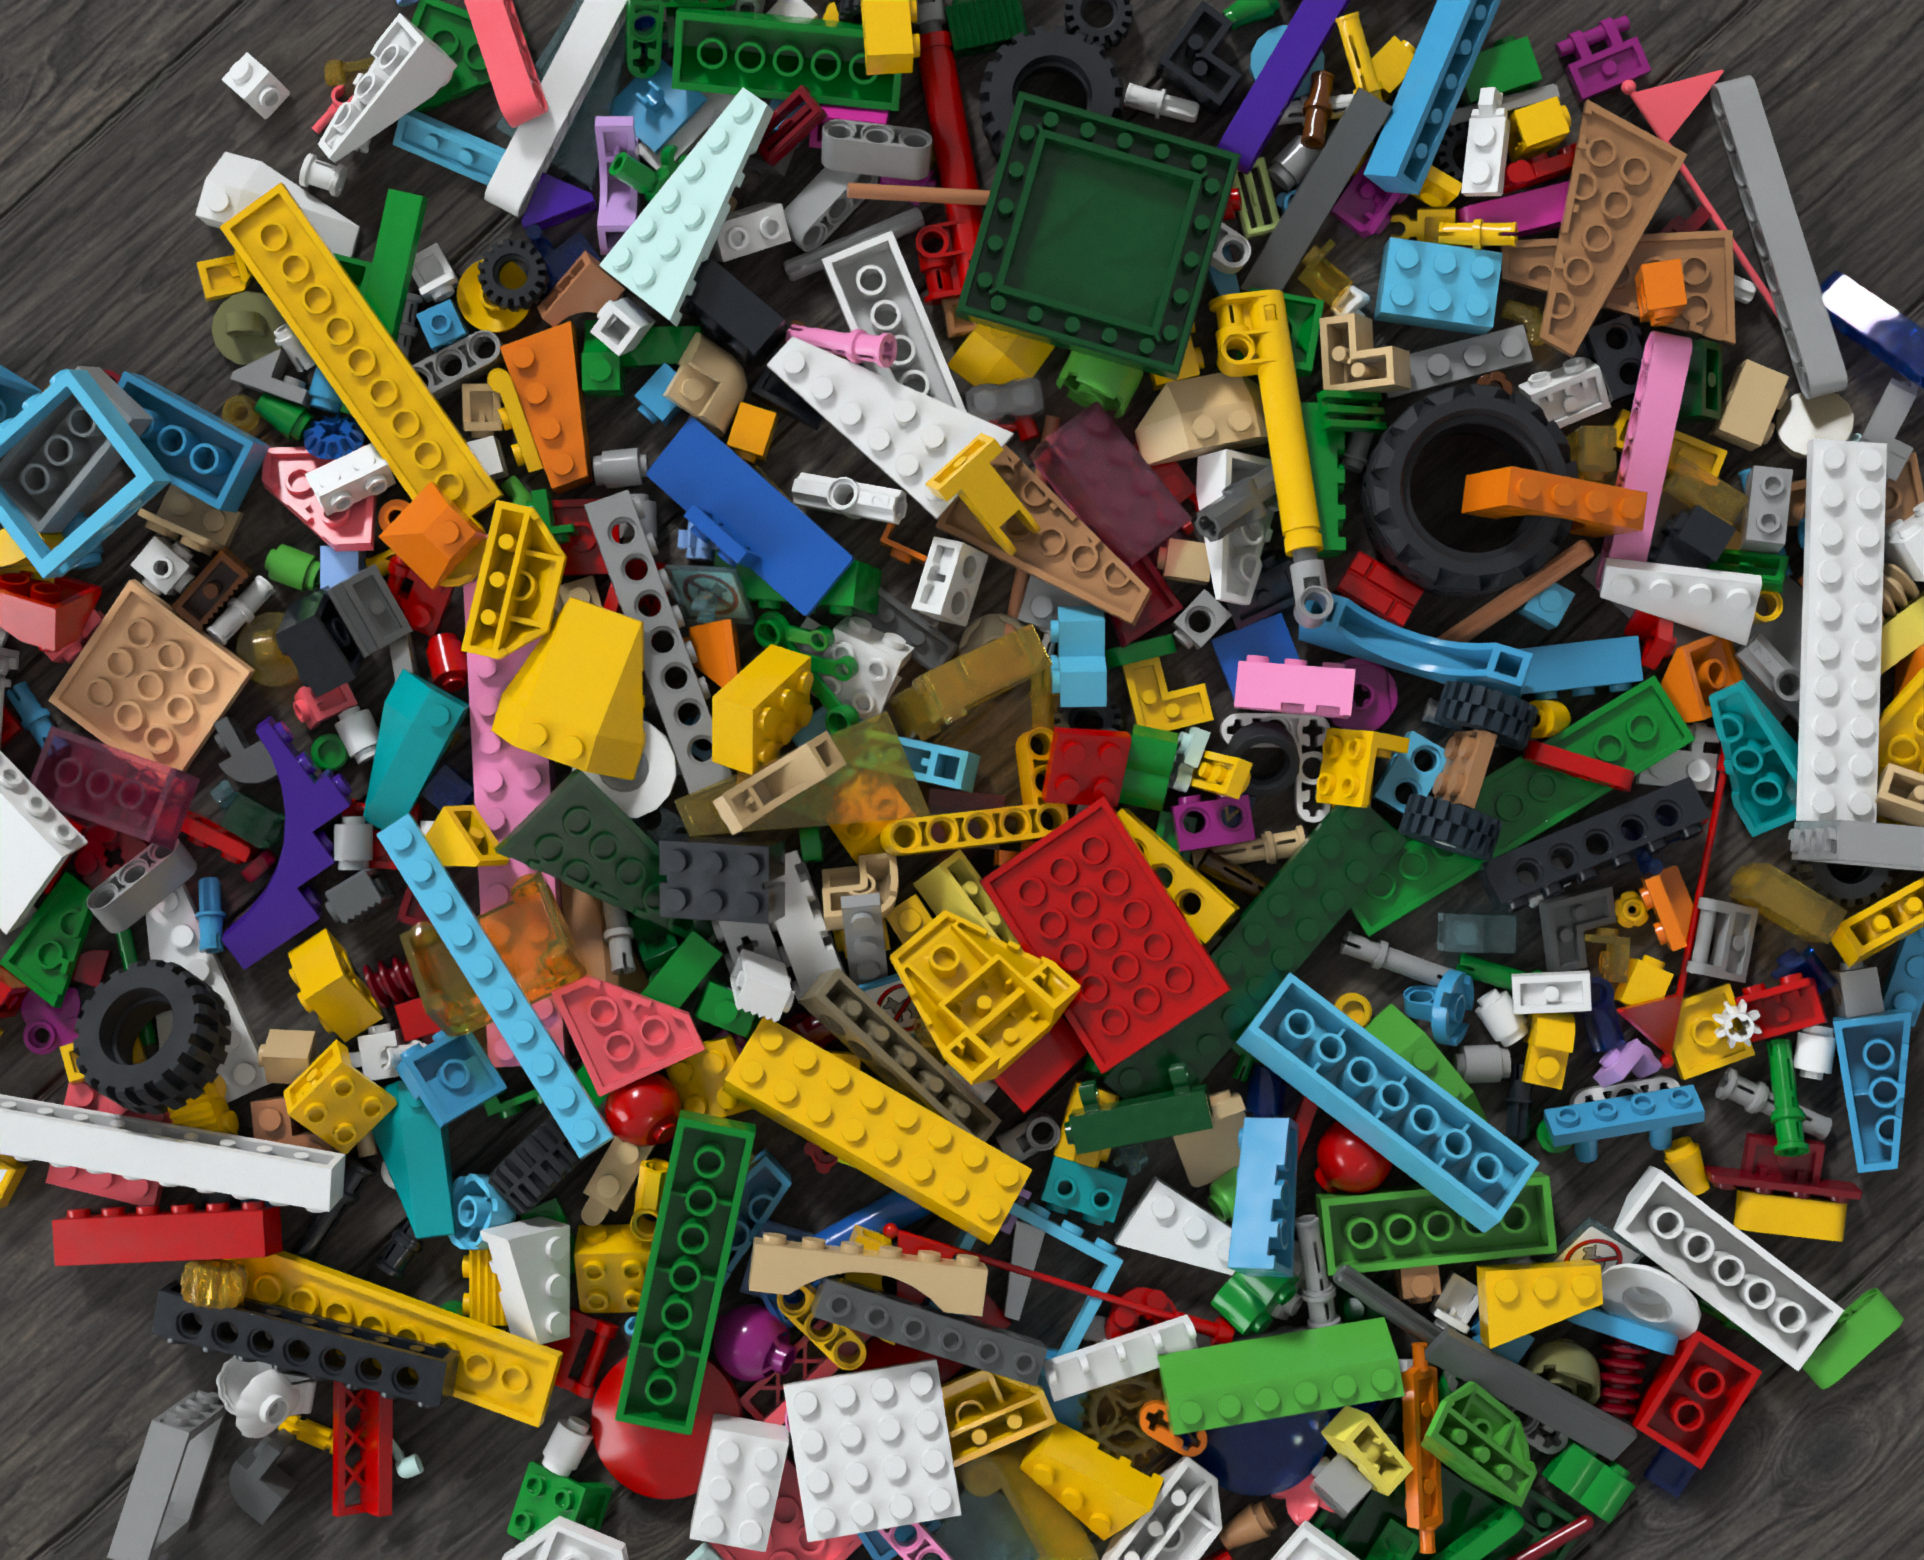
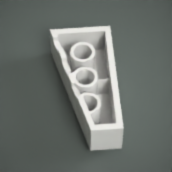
[764,850,846,1003]

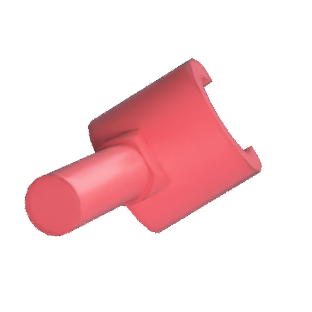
[312,85,354,134]

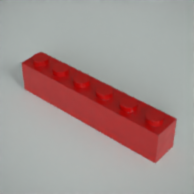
[52,1200,283,1266]

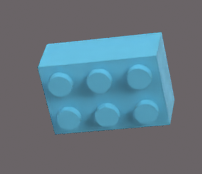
[1374,237,1503,335]

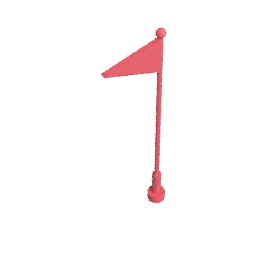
[1621,70,1779,320]

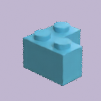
[1050,606,1107,707]

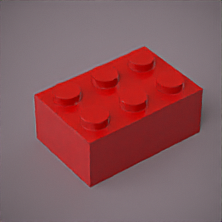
[1626,1330,1762,1469]

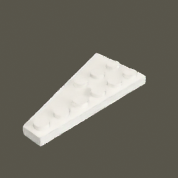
[767,336,1014,519]

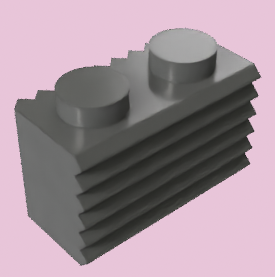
[325,868,396,923]

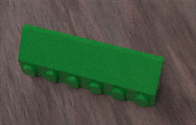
[672,7,903,111]

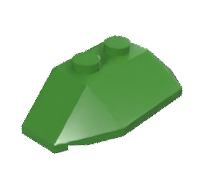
[1364,1004,1488,1122]
[1421,1381,1537,1507]

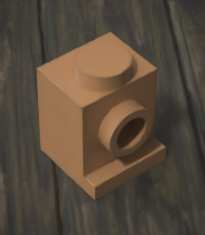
[1394,1265,1442,1304]

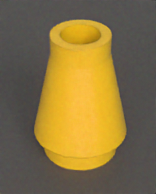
[1663,1136,1710,1196]

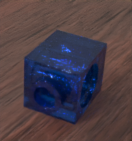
[420,764,474,811]

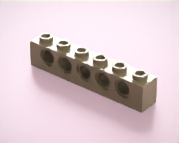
[798,968,1002,1142]

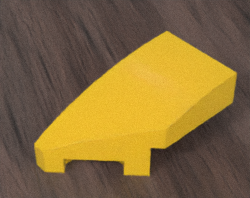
[197,251,254,302]

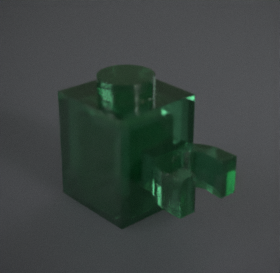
[219,792,285,848]

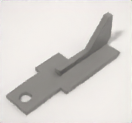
[1859,378,1919,482]

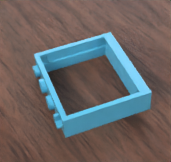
[0,369,172,579]
[923,1201,1123,1377]

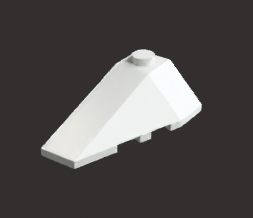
[318,13,458,163]
[196,152,361,258]

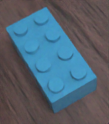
[118,371,270,513]

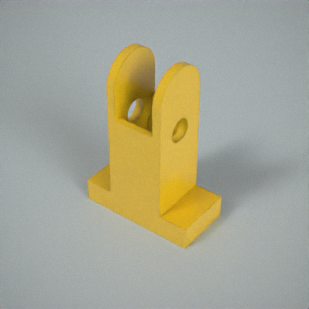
[925,433,1040,556]

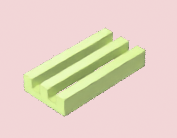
[1232,157,1280,240]

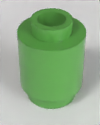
[265,544,320,592]

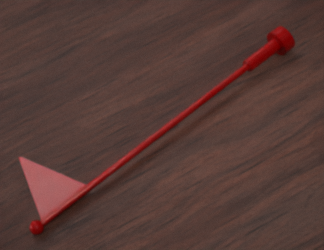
[1617,744,1727,1069]
[883,1223,1235,1346]

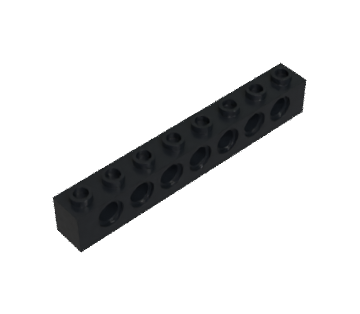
[152,1280,460,1408]

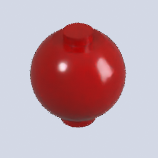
[605,1072,682,1147]
[1314,1121,1393,1194]

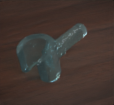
[210,779,240,809]

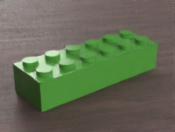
[1315,1171,1557,1276]

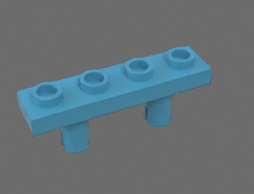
[1544,1085,1705,1163]

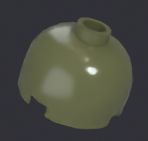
[1525,1338,1601,1405]

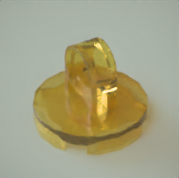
[236,612,299,687]

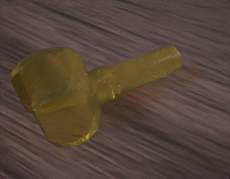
[324,57,375,86]

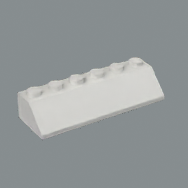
[1613,1165,1844,1371]

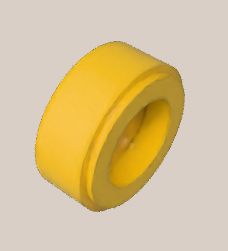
[1334,993,1372,1028]

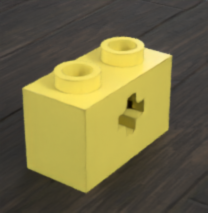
[1321,1406,1414,1496]

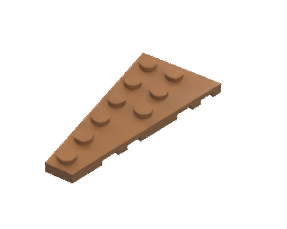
[1539,99,1688,358]

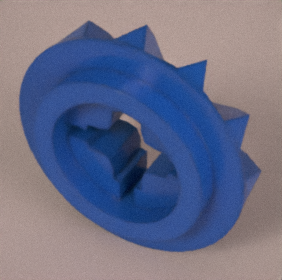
[303,414,365,459]

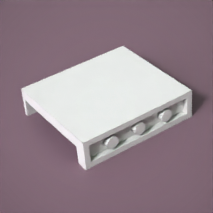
[0,751,88,935]

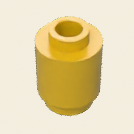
[1529,700,1571,738]

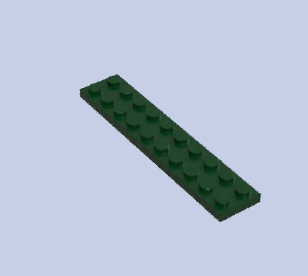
[1102,805,1407,1100]

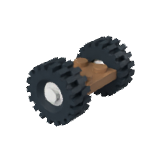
[1398,681,1538,861]

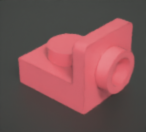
[293,683,358,730]

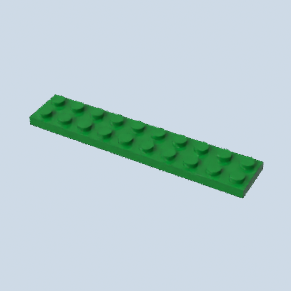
[1350,675,1695,937]

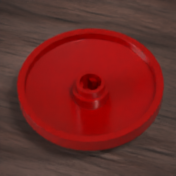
[591,1356,743,1499]

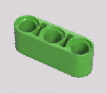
[1802,1288,1904,1389]

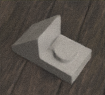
[230,349,311,410]

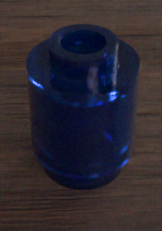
[1245,1066,1286,1118]

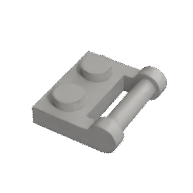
[1686,897,1759,983]

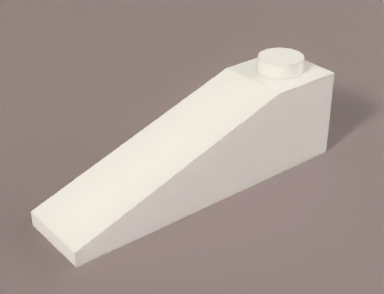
[1196,449,1279,606]

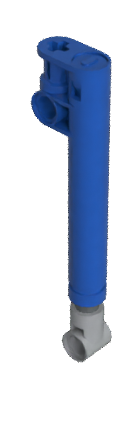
[749,1112,1060,1336]

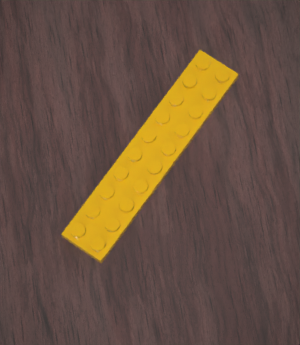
[220,182,504,518]
[193,1251,563,1428]

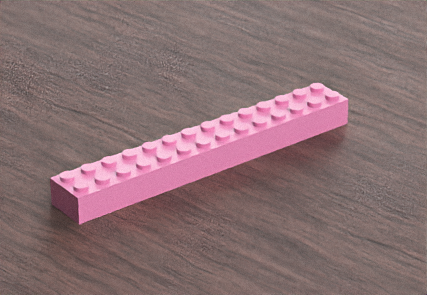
[463,534,571,1068]

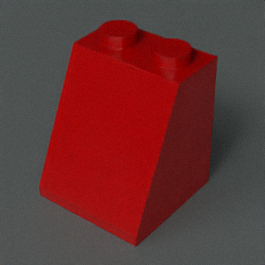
[993,1016,1087,1113]

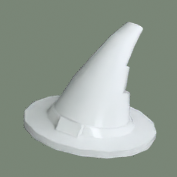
[572,721,682,818]
[1601,1263,1701,1340]

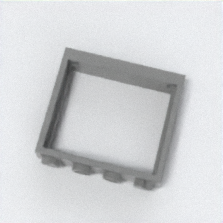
[1788,820,1924,871]
[107,1390,227,1560]

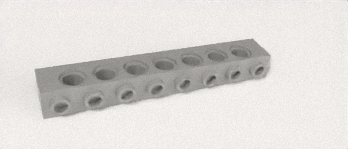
[584,490,736,795]

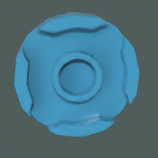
[1403,969,1474,1046]

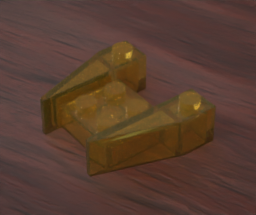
[888,623,1053,741]

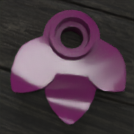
[20,987,82,1055]

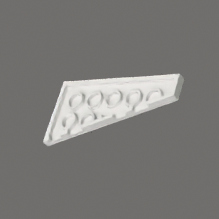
[146,883,271,1103]

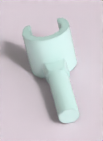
[392,1439,424,1478]

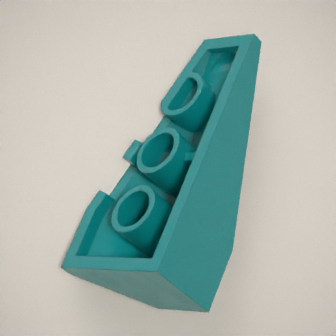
[363,668,470,830]
[1709,679,1798,837]
[371,1081,456,1239]

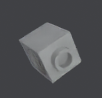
[1171,589,1232,650]
[1828,961,1885,1018]
[1309,1453,1374,1520]

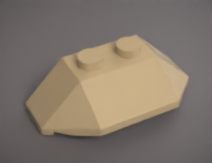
[1134,372,1268,468]

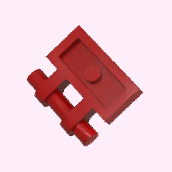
[386,554,455,638]

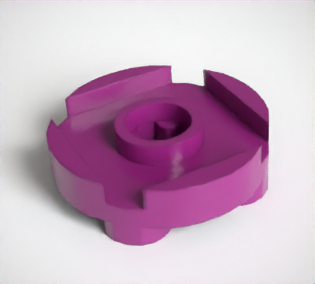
[1328,658,1398,731]

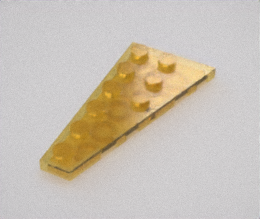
[674,711,931,836]

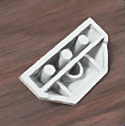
[1101,1456,1222,1560]

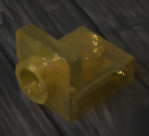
[1585,927,1630,983]

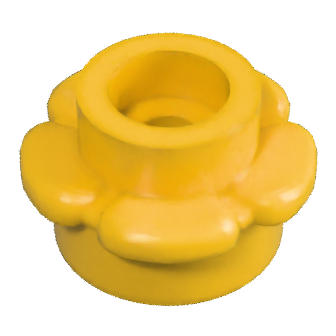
[1614,891,1649,928]

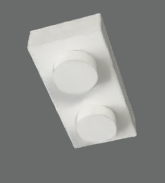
[1511,970,1592,1014]

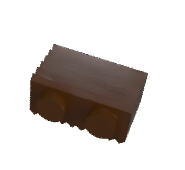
[171,547,253,630]

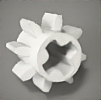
[1712,999,1762,1048]

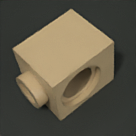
[1156,538,1210,585]

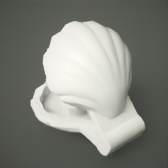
[216,1355,317,1438]

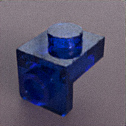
[1771,945,1837,995]

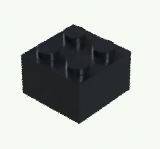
[275,586,364,697]

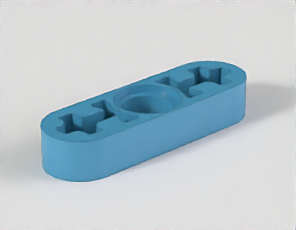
[1566,1307,1679,1355]

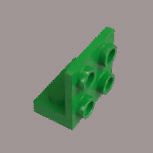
[507,1461,613,1541]

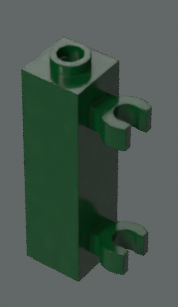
[1064,1062,1215,1155]

